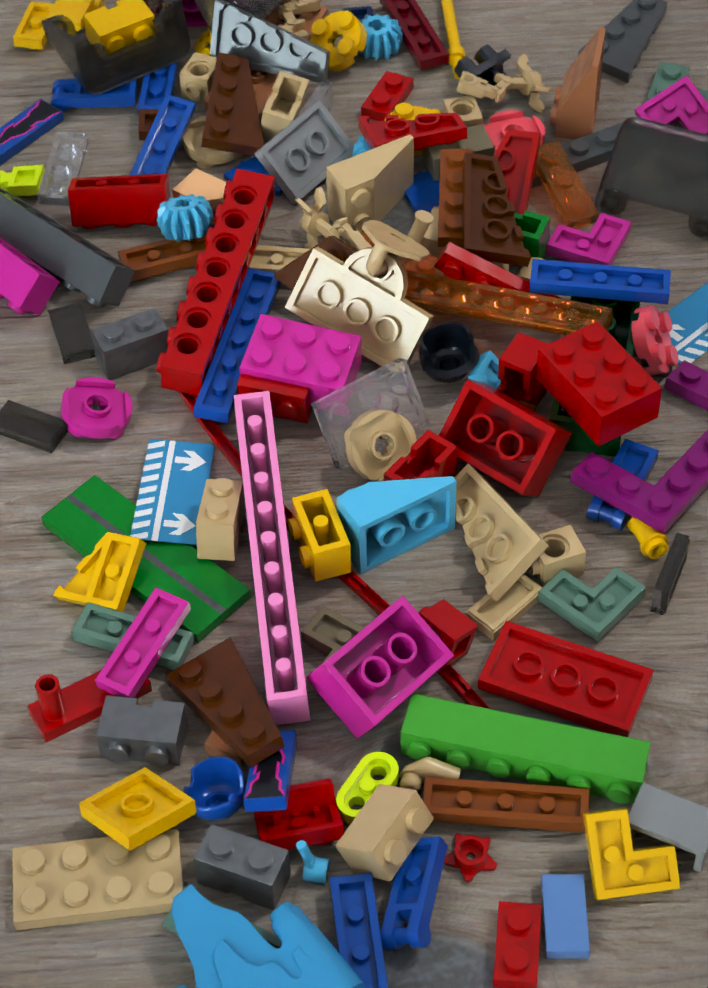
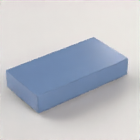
[541,874,590,959]

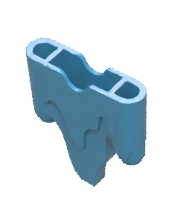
[171,884,365,988]

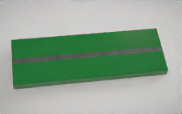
[41,475,251,643]

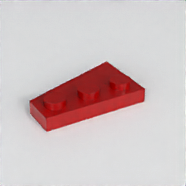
[358,113,468,151]
[493,129,541,215]

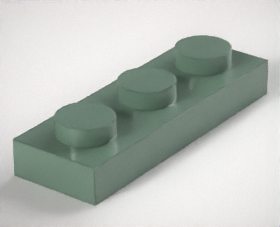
[71,602,194,670]

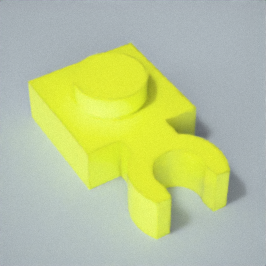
[0,165,47,197]

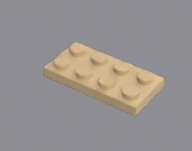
[12,828,184,931]

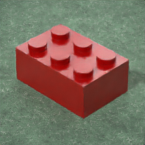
[536,321,662,447]
[439,379,572,497]

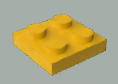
[79,767,197,851]

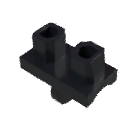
[454,44,511,96]

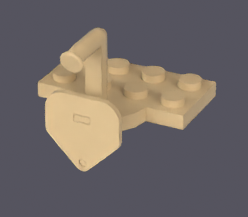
[284,210,434,377]

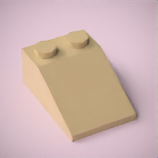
[326,134,414,233]

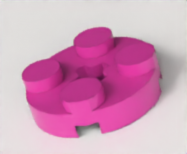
[60,377,133,439]

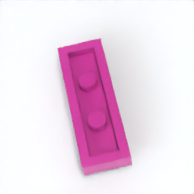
[95,587,191,698]

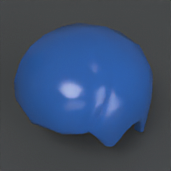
[184,756,246,821]

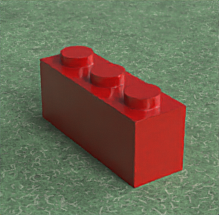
[67,174,170,229]

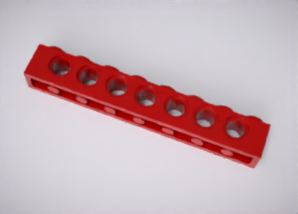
[156,169,275,396]

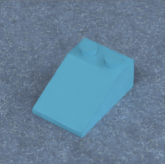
[336,476,457,574]

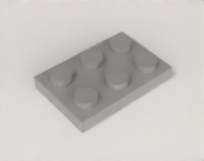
[254,100,354,204]

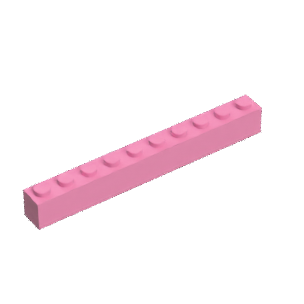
[233,391,311,725]

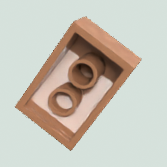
[550,27,606,140]

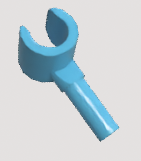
[296,840,330,884]

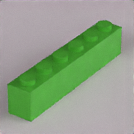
[401,693,651,803]

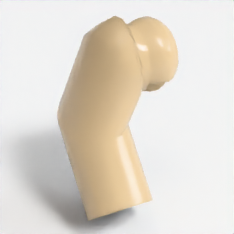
[399,757,461,792]

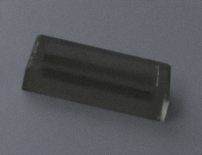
[48,302,96,364]
[0,400,68,453]
[650,532,690,615]

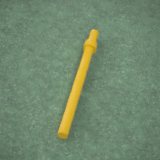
[441,0,466,80]

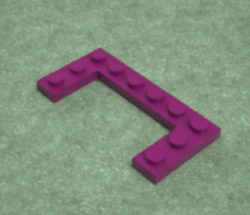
[570,360,708,534]

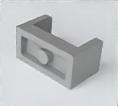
[628,782,708,873]

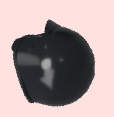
[419,322,480,383]

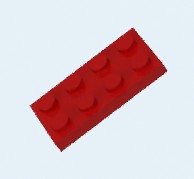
[478,621,654,737]

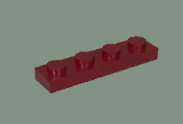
[379,0,449,70]

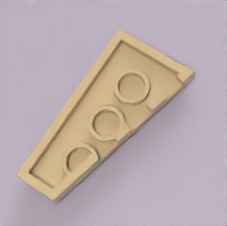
[455,464,549,602]

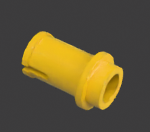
[627,516,668,559]

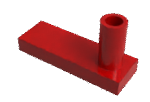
[27,670,152,743]

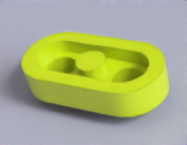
[336,752,399,824]

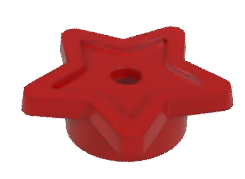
[444,833,497,883]

